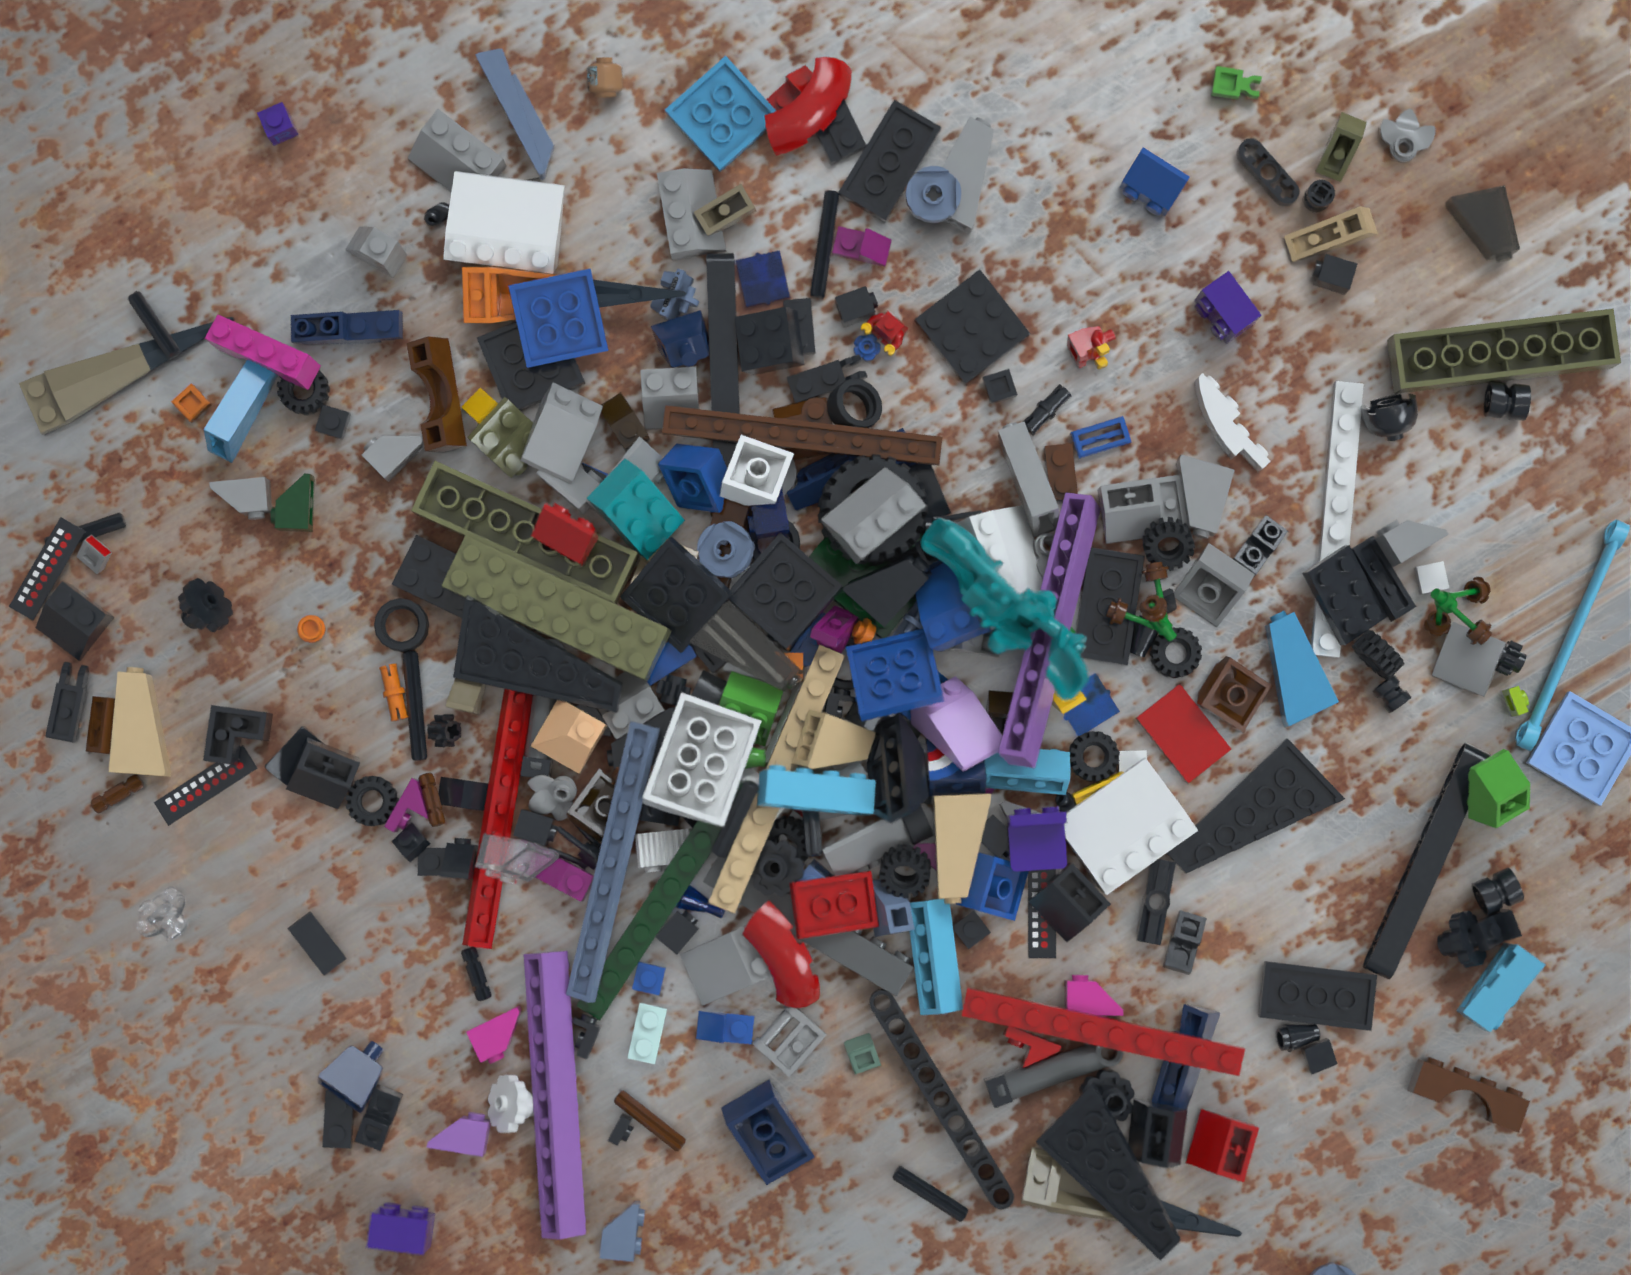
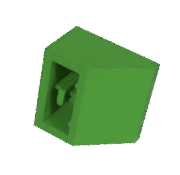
[719,671,784,746]
[1467,749,1531,829]

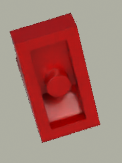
[766,65,813,111]
[1003,1026,1061,1068]

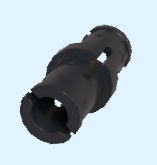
[1022,384,1071,436]

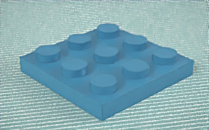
[665,56,776,172]

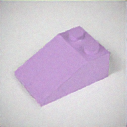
[911,676,1003,771]

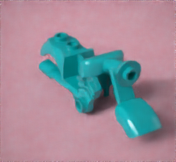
[921,518,1089,700]

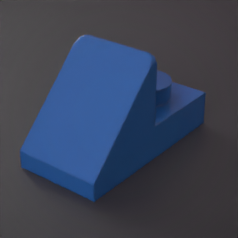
[696,1011,754,1044]

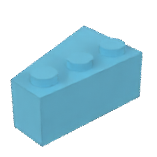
[1456,943,1545,1032]

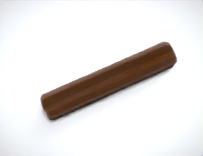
[614,1090,686,1152]

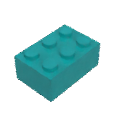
[586,458,685,560]

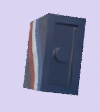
[925,737,986,796]

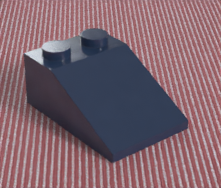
[721,1080,815,1185]

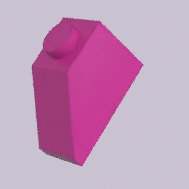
[1065,975,1124,1016]
[466,1006,522,1064]

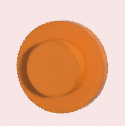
[297,615,326,643]
[852,618,876,644]

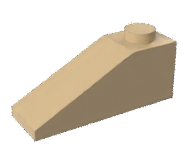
[1284,206,1378,262]

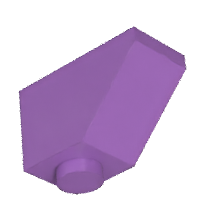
[427,1112,491,1157]

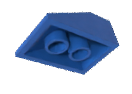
[915,562,991,652]

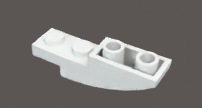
[1195,373,1270,472]

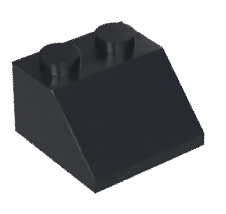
[35,581,114,661]

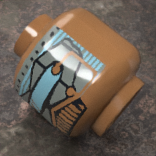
[587,57,623,98]

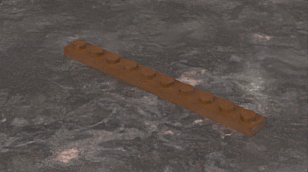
[662,405,943,466]

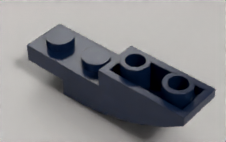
[291,310,403,344]

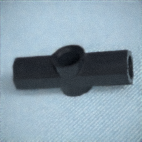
[1136,859,1176,945]

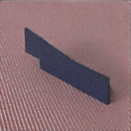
[787,428,916,510]
[1151,1004,1220,1109]

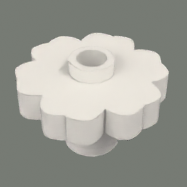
[488,1075,534,1133]

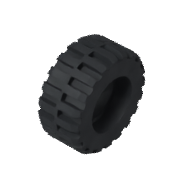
[818,454,928,565]

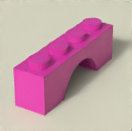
[205,314,321,390]

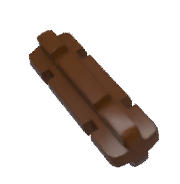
[418,773,445,827]
[91,774,144,813]

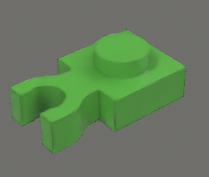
[1211,66,1262,100]

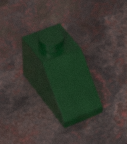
[271,473,315,532]

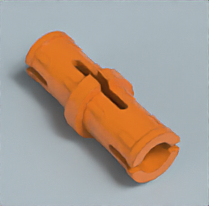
[379,664,408,722]

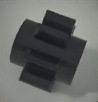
[1495,640,1527,676]
[656,674,691,706]
[427,714,461,748]

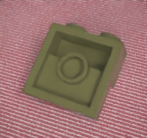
[467,397,533,478]

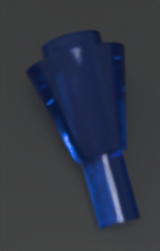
[676,885,725,918]

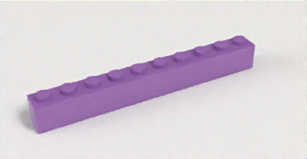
[998,493,1101,768]
[524,951,586,1239]

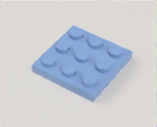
[1526,691,1631,806]

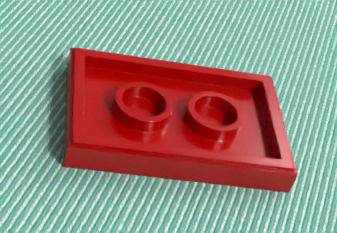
[1136,684,1232,784]
[789,871,879,939]

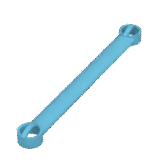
[1515,519,1630,751]

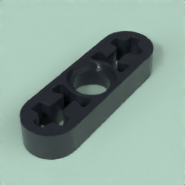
[1237,138,1300,207]

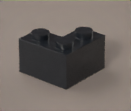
[203,705,273,765]

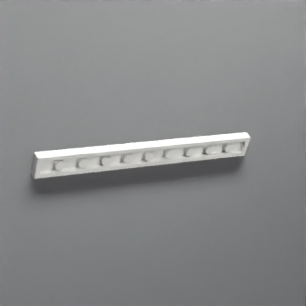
[1311,381,1364,658]

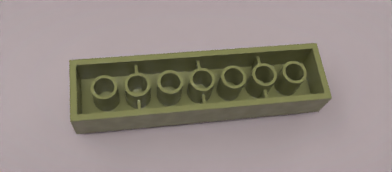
[1387,308,1621,394]
[411,461,639,605]
[442,535,671,682]

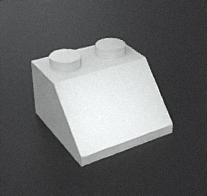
[720,435,794,506]

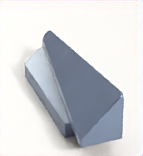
[475,48,555,180]

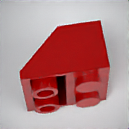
[531,503,599,566]
[1185,1108,1259,1183]

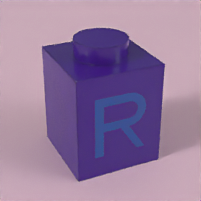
[257,102,299,145]

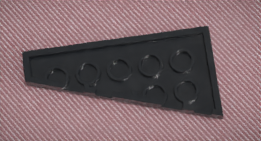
[453,595,623,712]
[1166,738,1345,874]
[1036,1082,1181,1261]

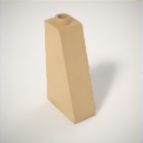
[109,667,171,777]
[933,794,991,904]

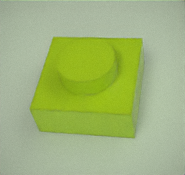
[1502,686,1529,717]

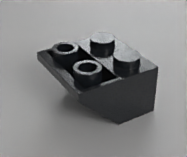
[286,737,360,809]
[1028,863,1111,943]
[1128,1099,1188,1169]

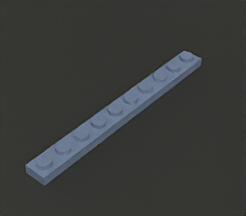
[566,721,660,1003]

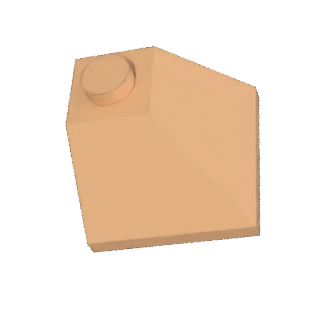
[531,700,608,774]

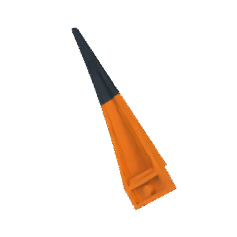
[462,266,687,323]

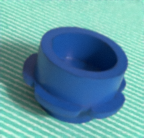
[854,334,881,361]

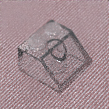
[476,834,560,885]

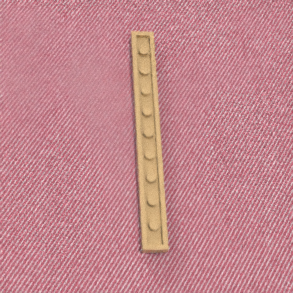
[708,645,845,914]

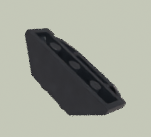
[867,713,929,824]

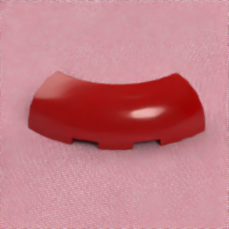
[765,57,852,156]
[742,901,820,1008]

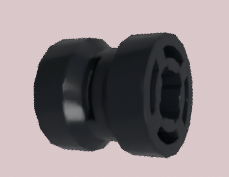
[1303,180,1335,212]
[1373,675,1411,713]

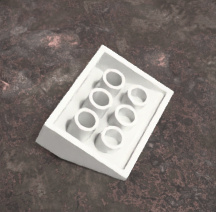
[443,171,565,274]
[956,505,1043,630]
[643,693,761,827]
[1064,757,1198,895]

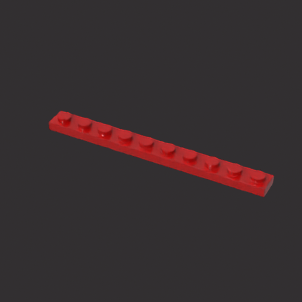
[462,688,533,949]
[961,987,1245,1077]

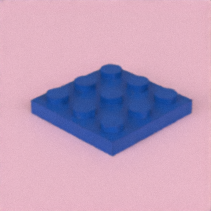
[509,268,609,368]
[846,629,945,721]

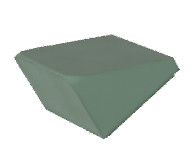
[844,1033,881,1075]

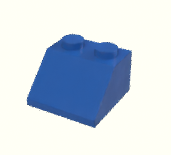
[1119,147,1190,216]
[658,443,727,513]
[955,852,1029,921]

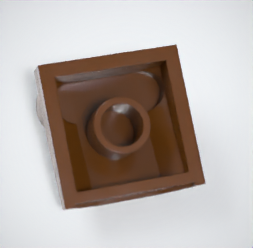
[772,397,832,461]
[1197,656,1273,733]

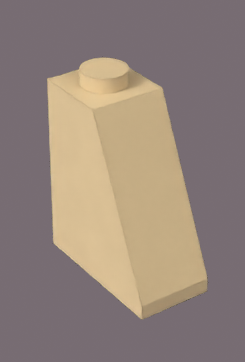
[792,710,876,769]

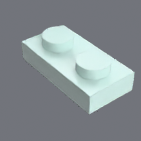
[628,1003,667,1064]

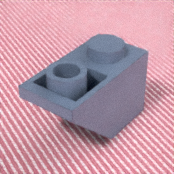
[873,879,915,937]
[599,1201,645,1262]

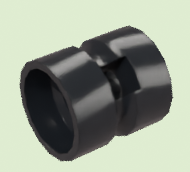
[1483,381,1531,421]
[1471,868,1524,916]

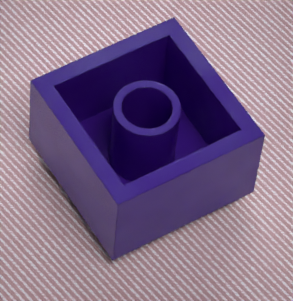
[1194,271,1262,344]
[367,1202,435,1255]

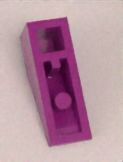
[510,839,594,902]

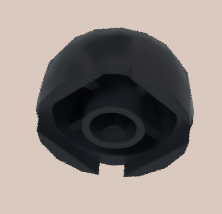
[1361,394,1418,441]

